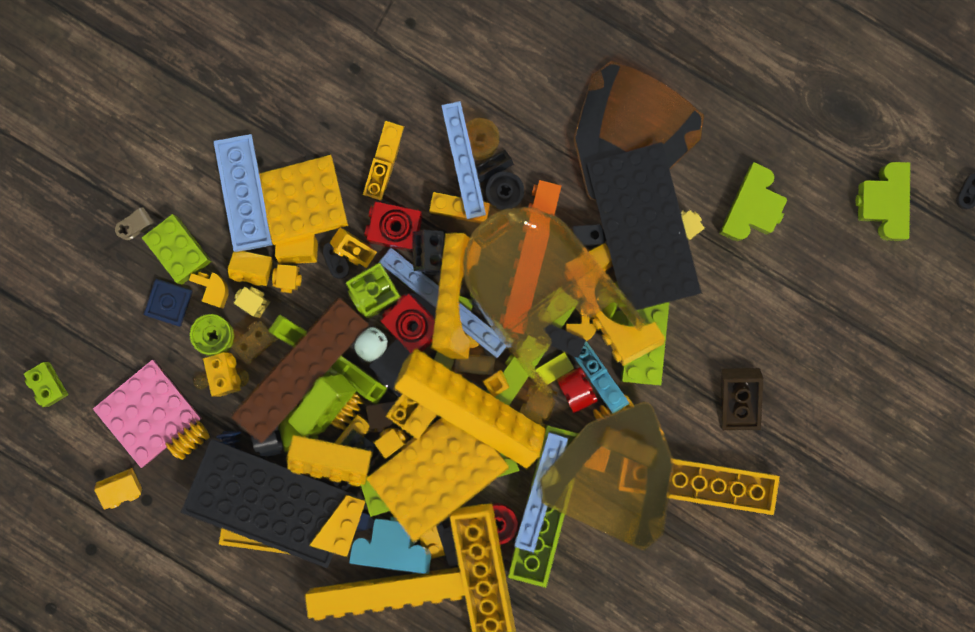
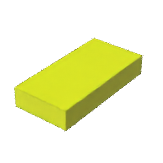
[532,352,574,388]

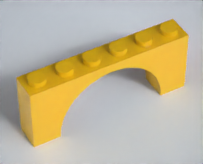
[432,233,481,359]
[564,243,665,366]

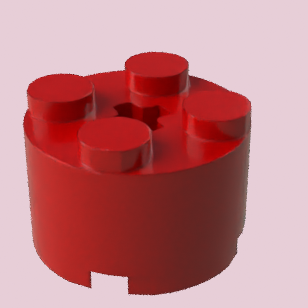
[556,367,598,413]
[492,503,518,545]

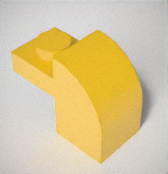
[189,272,229,309]
[565,305,597,341]

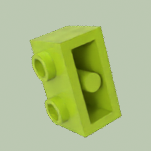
[24,362,69,407]

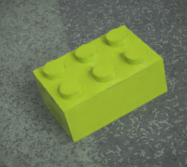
[142,214,212,285]
[288,374,357,438]

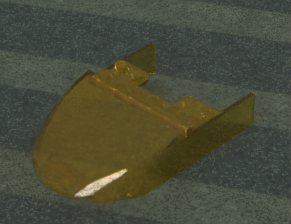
[463,207,645,399]

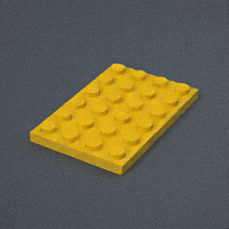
[366,419,509,542]

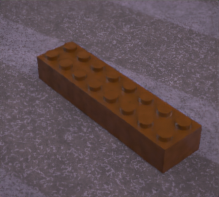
[231,297,369,443]

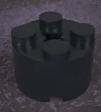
[486,171,524,213]
[251,426,283,458]

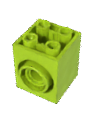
[346,263,401,319]

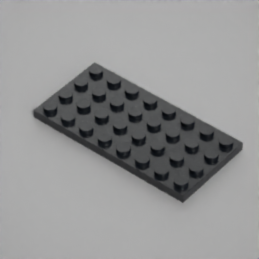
[587,142,702,313]
[180,438,357,568]

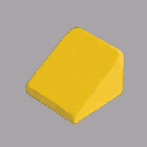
[483,370,509,397]

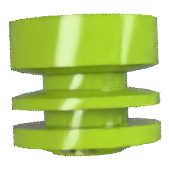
[190,314,235,356]

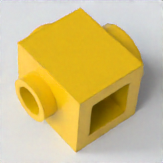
[272,264,302,293]

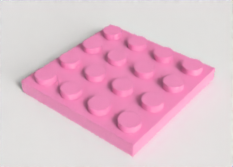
[93,360,202,468]

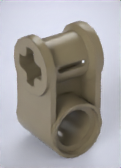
[115,207,154,240]

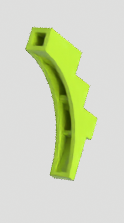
[269,315,387,404]

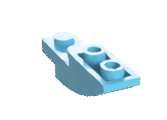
[573,341,629,414]

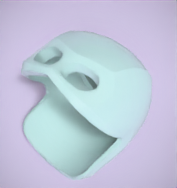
[355,327,387,361]

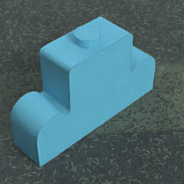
[349,517,431,574]

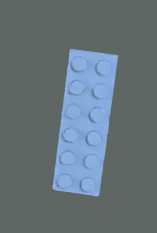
[213,134,273,252]

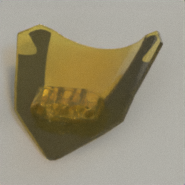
[541,402,674,551]

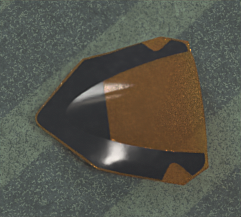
[574,61,704,201]

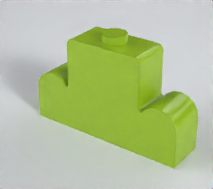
[719,162,787,241]
[856,162,910,241]

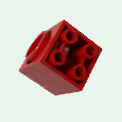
[365,202,423,252]
[381,294,435,353]

